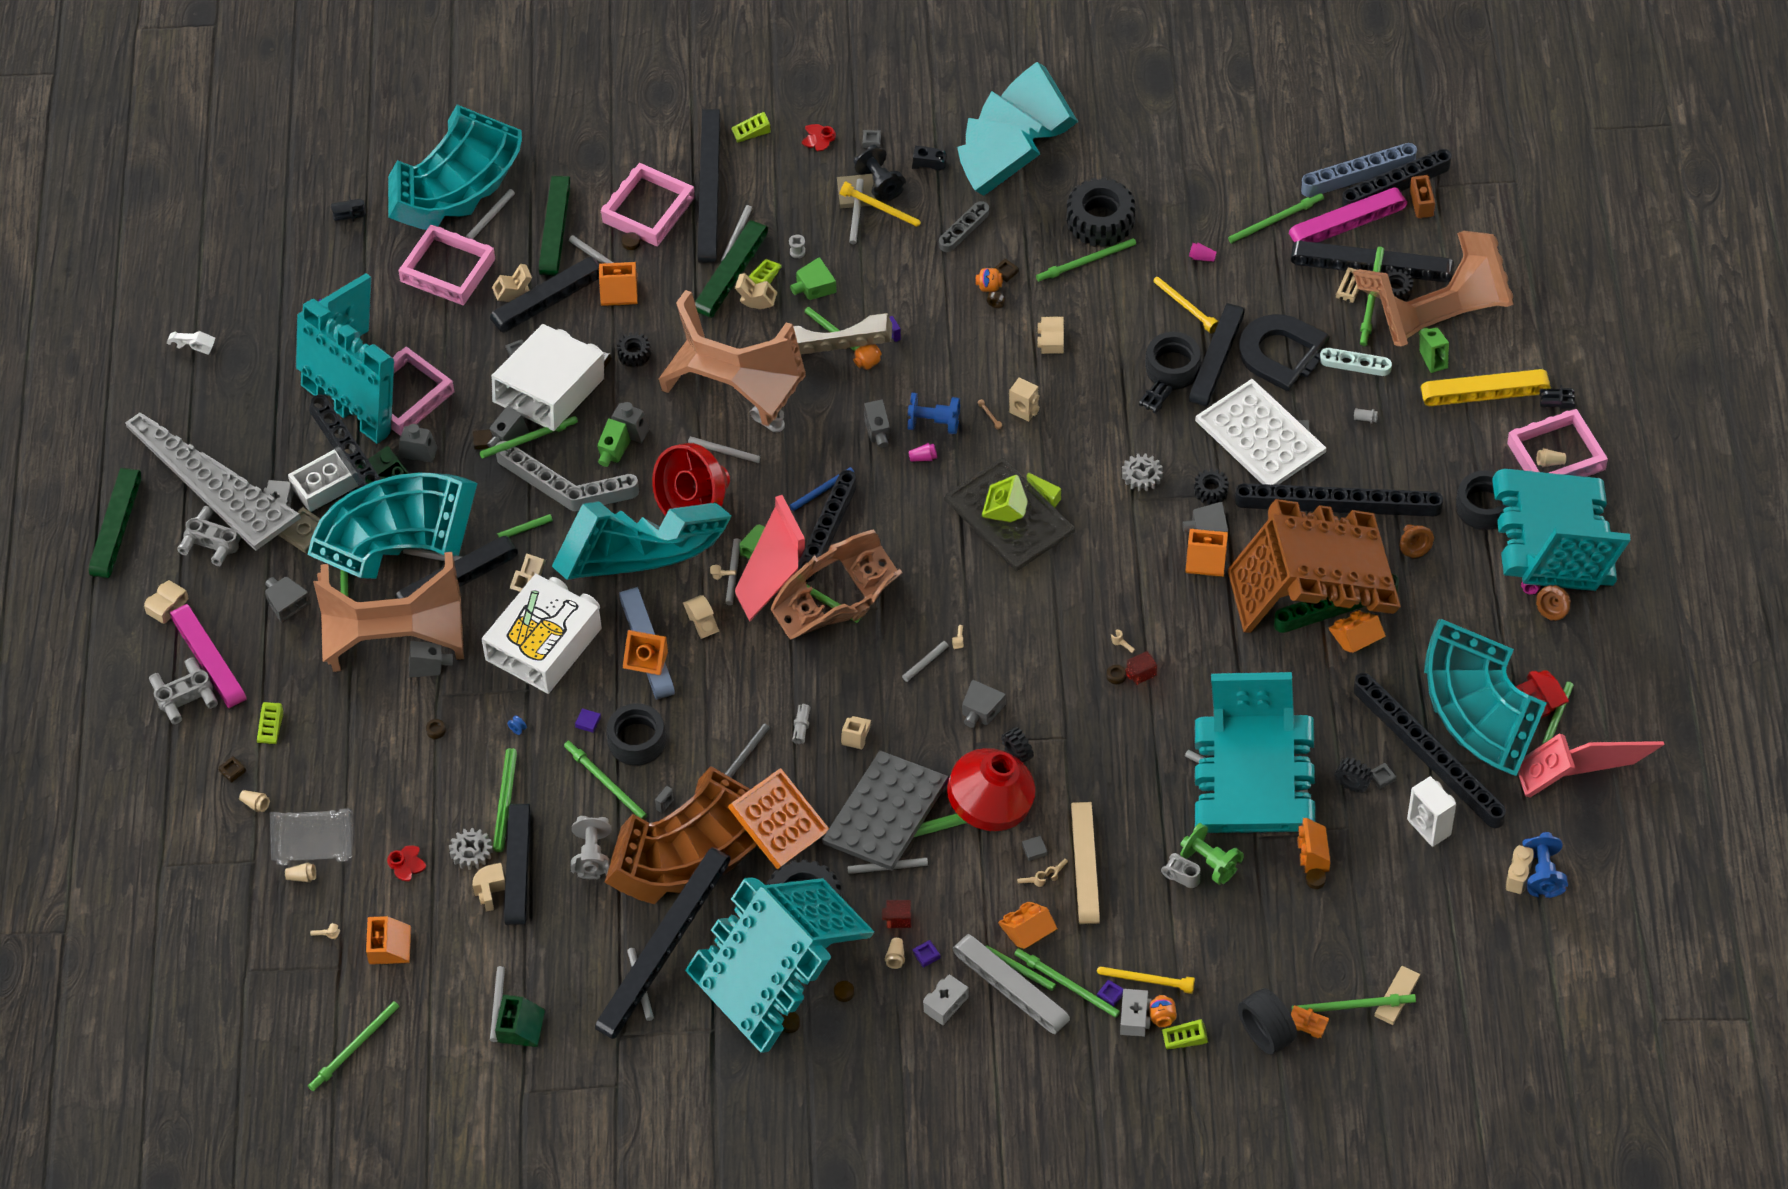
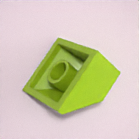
[982,475,1028,522]

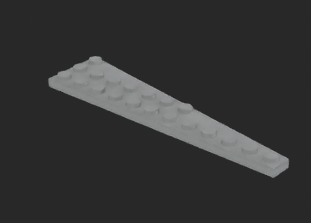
[125,413,301,551]

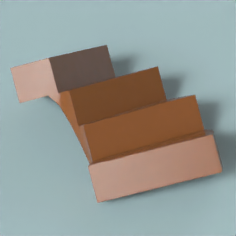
[605,766,757,904]

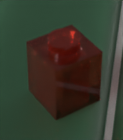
[1126,651,1157,685]
[882,900,911,928]

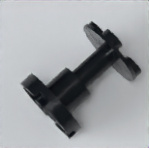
[853,145,906,202]

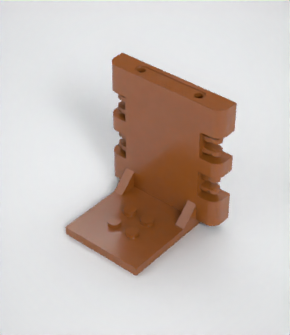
[1228,499,1401,633]

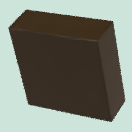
[995,259,1019,282]
[473,429,492,450]
[218,756,246,783]

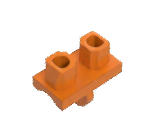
[1291,1005,1329,1038]

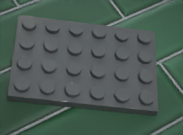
[822,751,949,871]

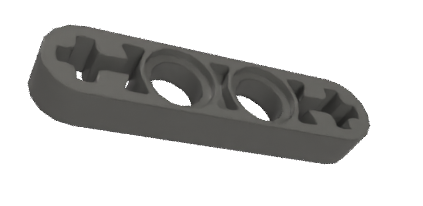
[939,201,989,252]

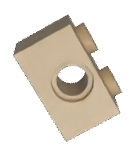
[1009,378,1040,422]

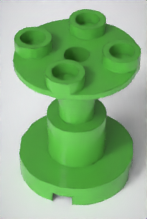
[1180,823,1244,885]

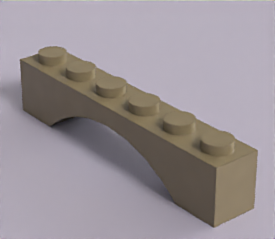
[793,313,892,354]

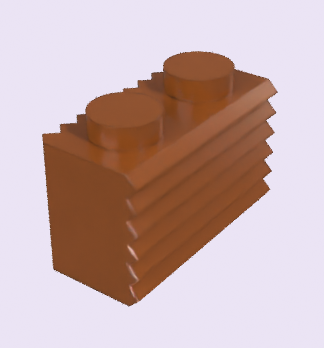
[1410,175,1436,218]

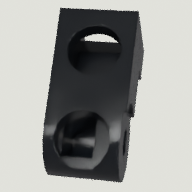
[912,145,947,170]

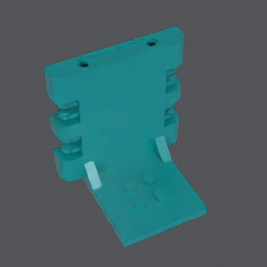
[296,273,394,444]
[1492,469,1631,591]
[1195,672,1315,833]
[685,878,874,1053]

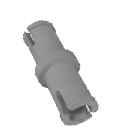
[792,704,811,744]

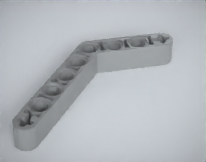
[495,441,639,511]

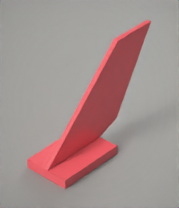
[735,495,805,622]
[1518,734,1664,798]

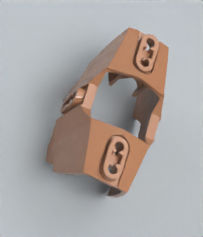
[771,529,903,639]

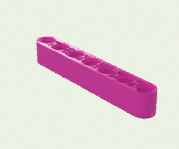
[1289,188,1407,243]
[169,604,247,708]

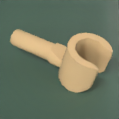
[710,565,737,580]
[952,625,964,649]
[1111,630,1135,653]
[1045,859,1068,881]
[1018,871,1046,887]
[310,923,340,939]

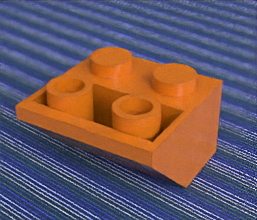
[599,262,637,306]
[1185,529,1228,577]
[1328,610,1386,653]
[1297,818,1330,873]
[998,902,1057,949]
[366,916,411,964]

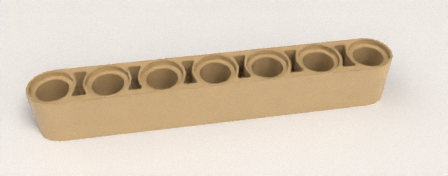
[1071,802,1100,924]

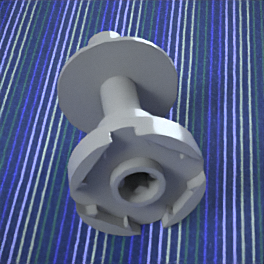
[571,816,612,879]

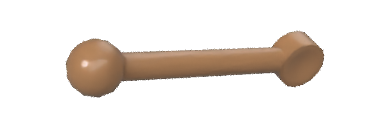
[978,399,1002,429]

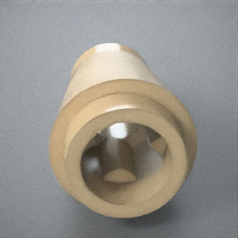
[1537,449,1566,467]
[239,790,270,812]
[285,862,316,882]
[885,938,905,969]

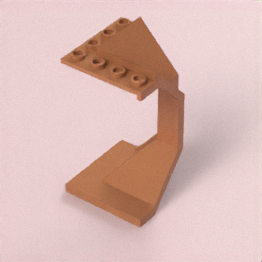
[1353,231,1513,346]
[659,290,806,426]
[313,552,464,672]

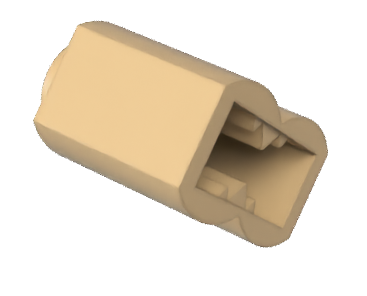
[1038,317,1064,354]
[144,580,188,624]
[1506,845,1534,894]

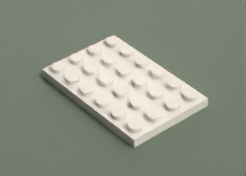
[1195,379,1326,485]

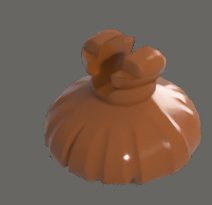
[1400,524,1434,558]
[1536,585,1571,621]

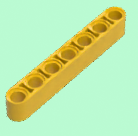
[1420,369,1551,406]

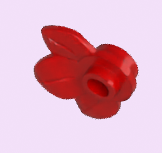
[802,124,836,151]
[387,846,426,881]

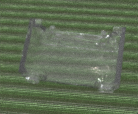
[270,808,354,865]

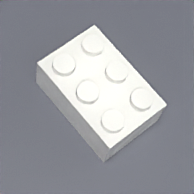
[288,449,358,512]
[1407,776,1456,847]

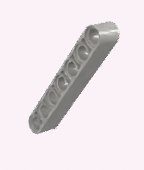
[953,934,1070,1034]

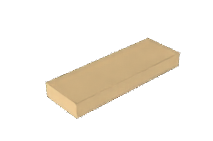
[1375,966,1420,1025]

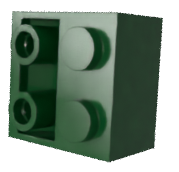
[357,446,409,484]
[495,995,545,1047]

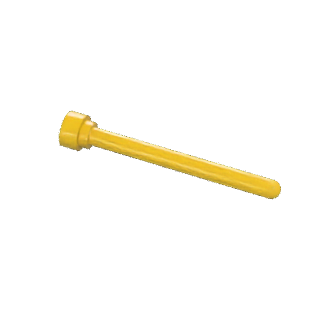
[839,181,921,226]
[1154,277,1219,334]
[1097,967,1195,994]

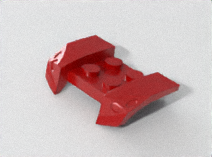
[1515,670,1569,719]

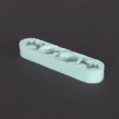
[1320,348,1392,376]

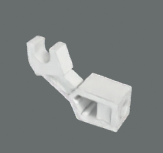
[166,331,215,355]

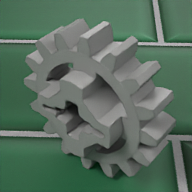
[1122,454,1163,491]
[449,828,493,870]

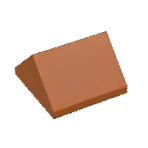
[623,630,668,675]

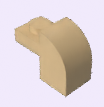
[492,264,532,302]
[735,273,777,309]
[510,554,546,592]
[683,595,719,639]
[841,716,871,750]
[473,863,506,912]

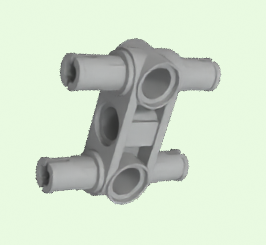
[177,506,241,566]
[149,657,218,724]

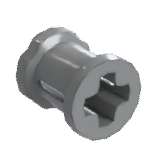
[789,235,805,258]

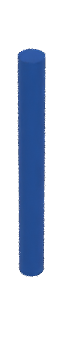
[789,467,854,511]

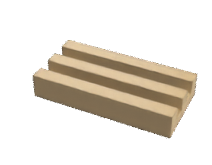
[1336,267,1359,303]

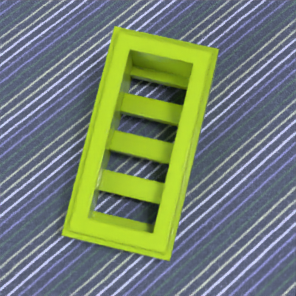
[731,112,771,143]
[749,259,781,284]
[1027,473,1061,508]
[257,702,284,744]
[1162,1019,1209,1049]

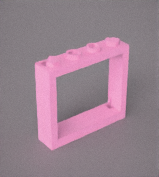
[601,163,695,246]
[398,225,495,306]
[391,347,454,436]
[1507,409,1608,477]

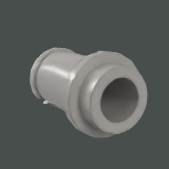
[1354,408,1378,424]

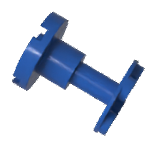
[908,393,960,434]
[1522,832,1568,898]

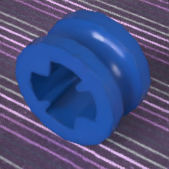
[507,716,527,735]

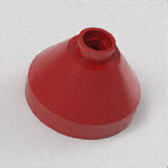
[652,443,730,516]
[947,748,1035,831]

